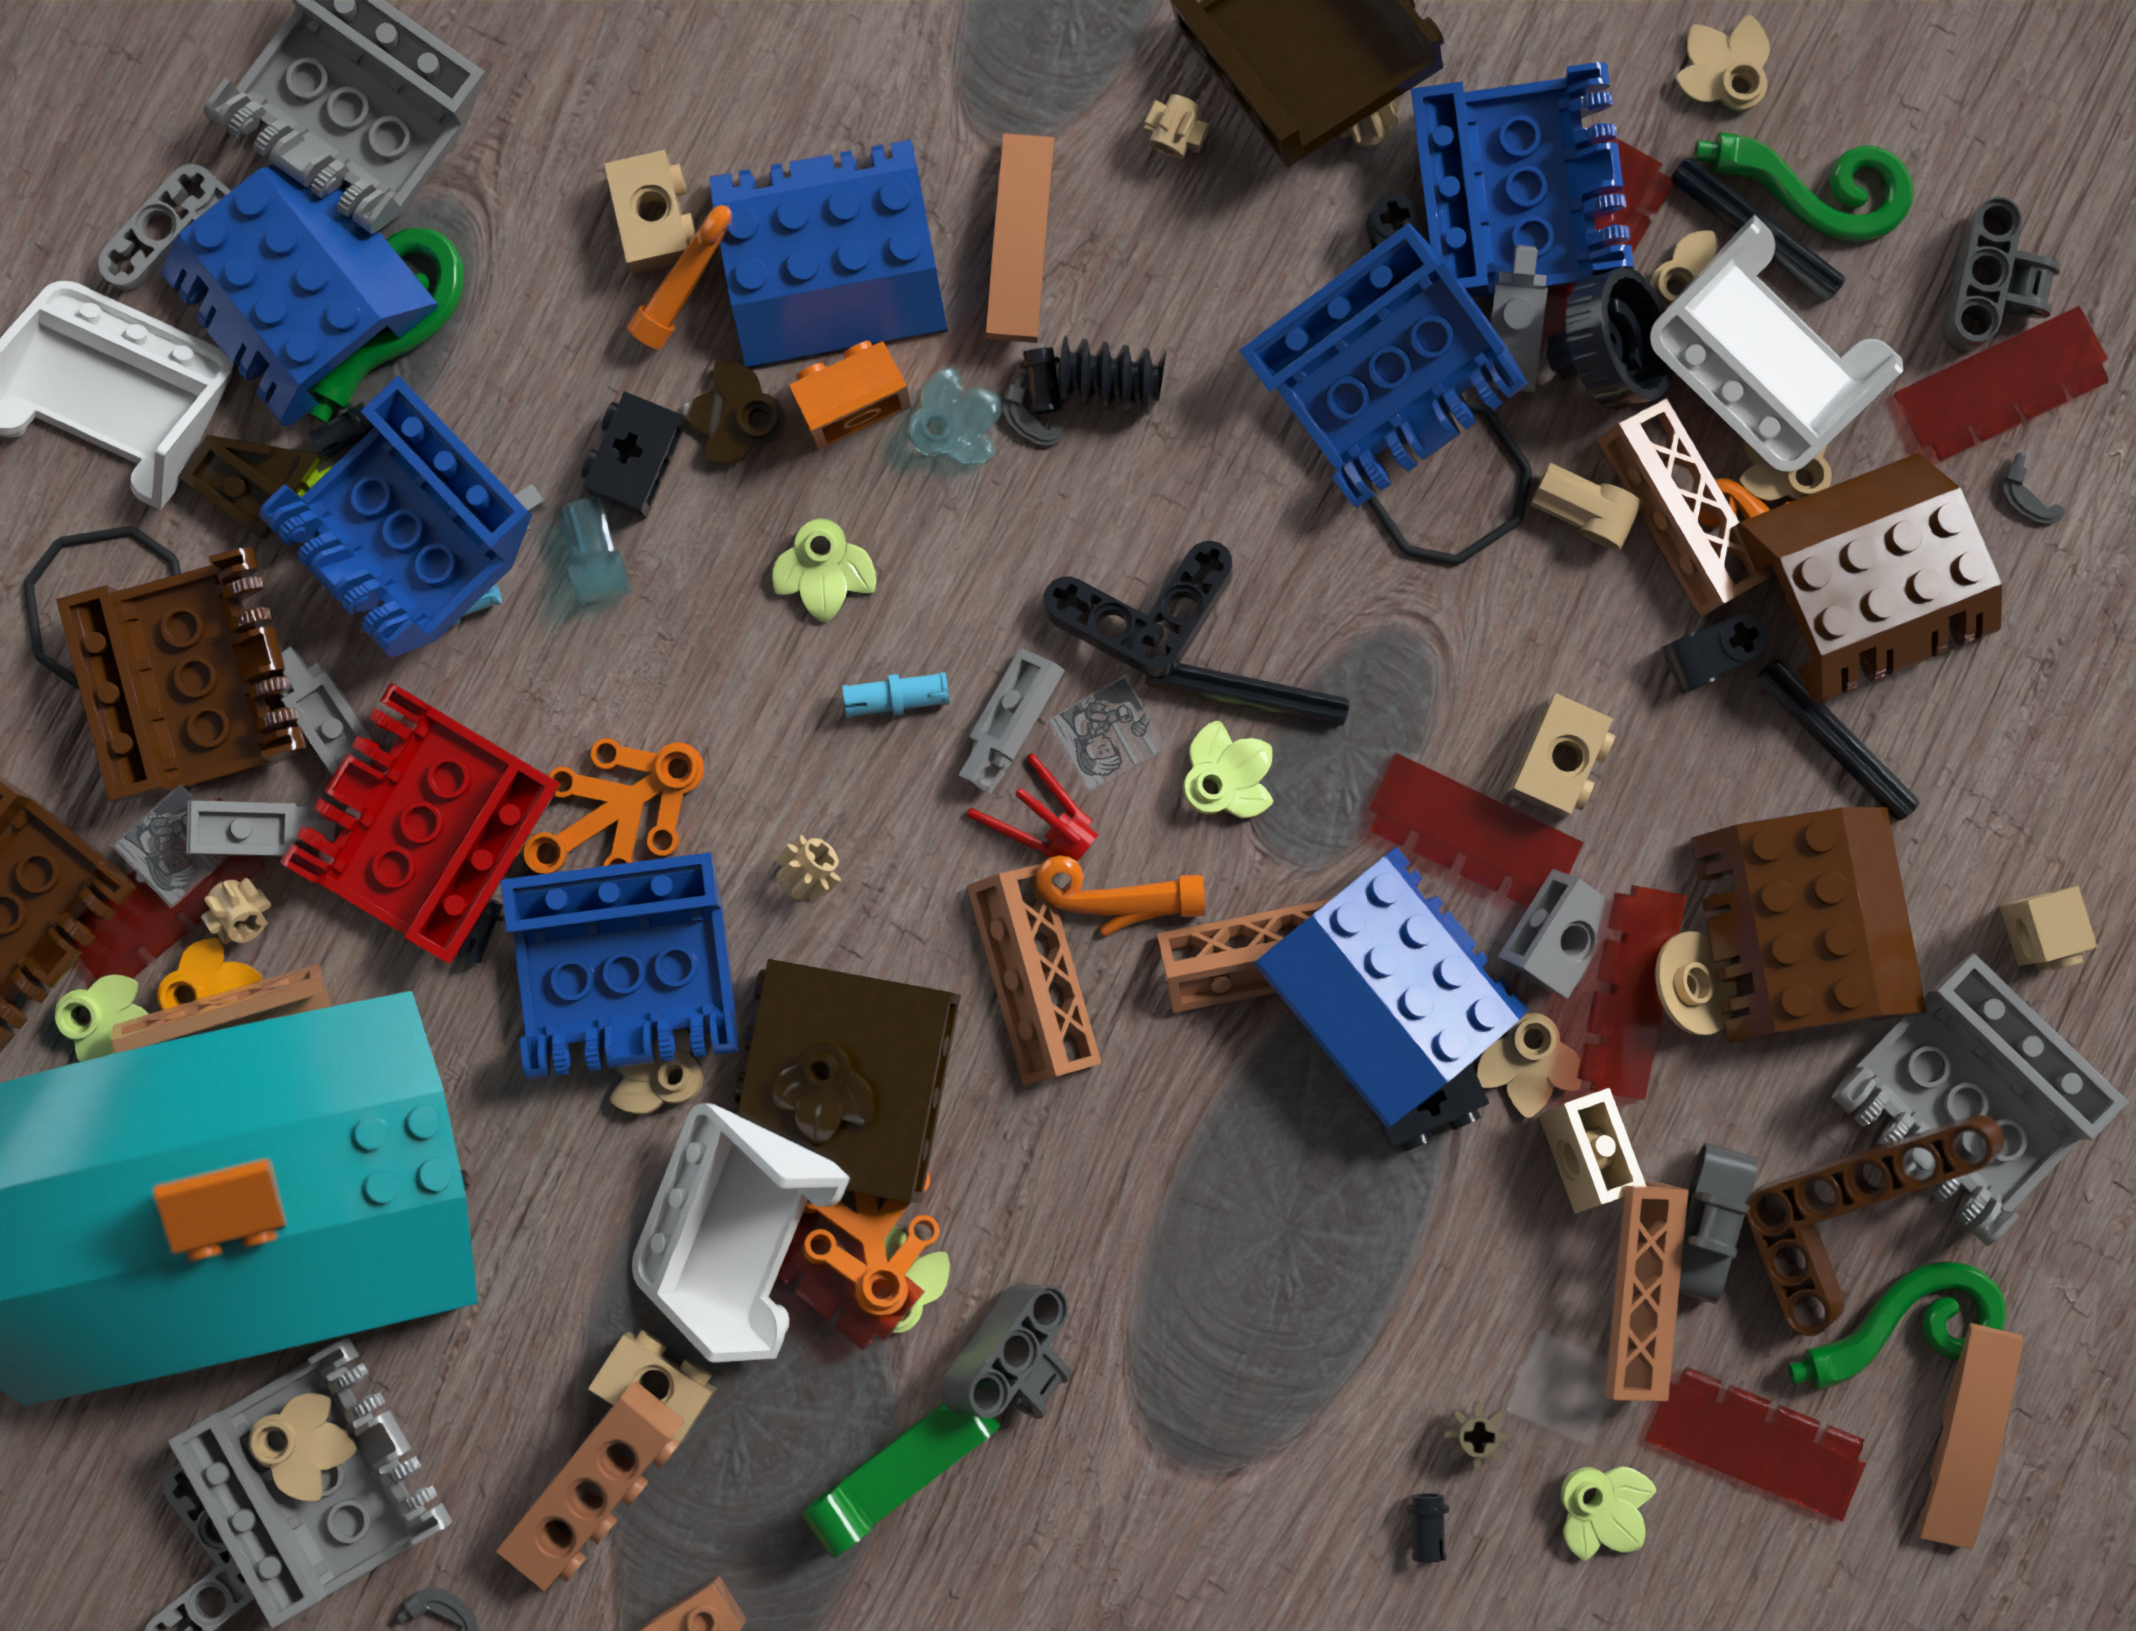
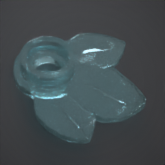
[908,367,1003,466]

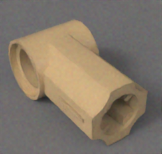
[1530,463,1642,551]

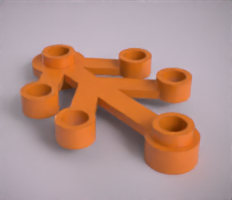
[524,738,705,874]
[802,1172,940,1317]

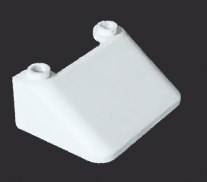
[1650,215,1903,472]
[0,281,233,510]
[632,1104,850,1362]

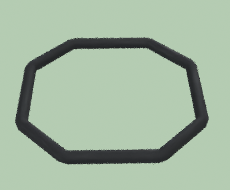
[1366,400,1532,565]
[23,526,181,689]

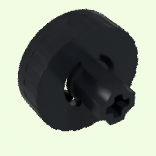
[1546,267,1673,410]

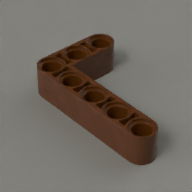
[1746,1115,2005,1336]

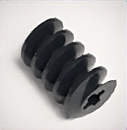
[1057,335,1167,415]

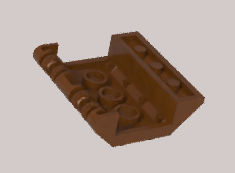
[1736,453,2002,704]
[56,547,307,802]
[0,776,136,1053]
[1691,807,1927,1044]

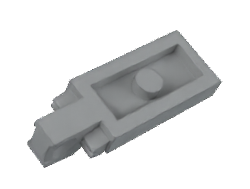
[1490,245,1548,392]
[281,647,376,776]
[959,649,1065,794]
[186,800,335,857]

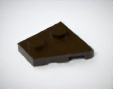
[178,435,323,539]

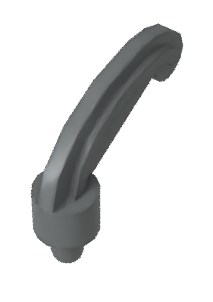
[1003,373,1063,446]
[2002,452,2064,524]
[396,1587,478,1631]

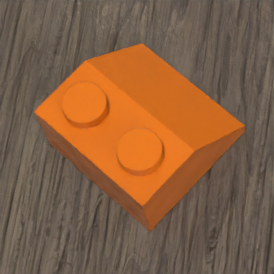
[789,341,912,450]
[153,1159,287,1261]

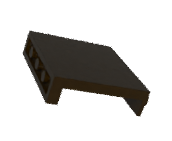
[1170,0,1444,168]
[734,959,961,1203]

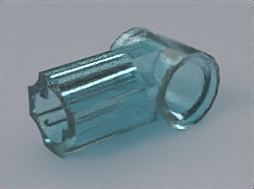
[557,497,632,608]

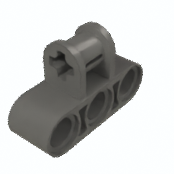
[1942,197,2061,352]
[1679,1142,1757,1304]
[940,1283,1072,1419]

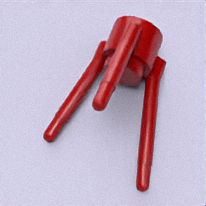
[966,753,1099,862]

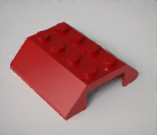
[280,682,561,965]

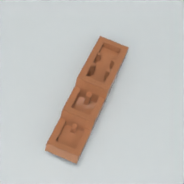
[986,133,1054,343]
[1918,1323,2024,1550]

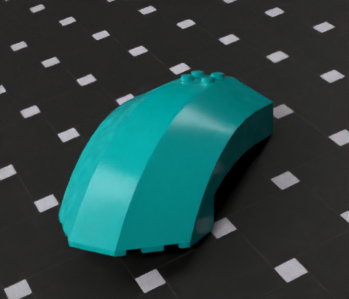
[0,991,478,1406]

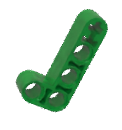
[801,1390,1001,1559]

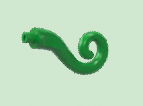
[1694,132,1914,242]
[308,227,464,423]
[1788,1261,2006,1391]

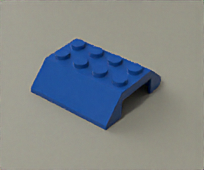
[1411,62,1634,298]
[710,139,948,368]
[161,165,439,426]
[1239,223,1528,508]
[259,375,532,657]
[1253,846,1529,1129]
[501,852,737,1080]

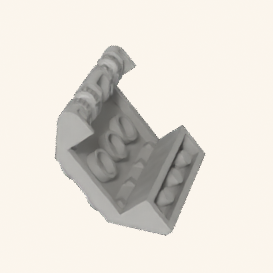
[203,0,487,234]
[1832,953,2129,1247]
[168,1336,453,1629]

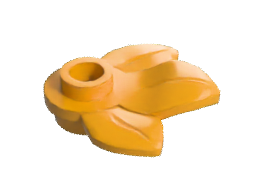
[157,938,263,1010]

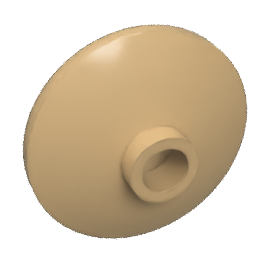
[1655,931,1737,1036]

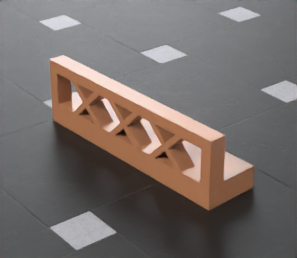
[1597,398,1771,618]
[967,864,1102,1086]
[1157,899,1331,1013]
[111,963,333,1053]
[1605,1181,1688,1401]

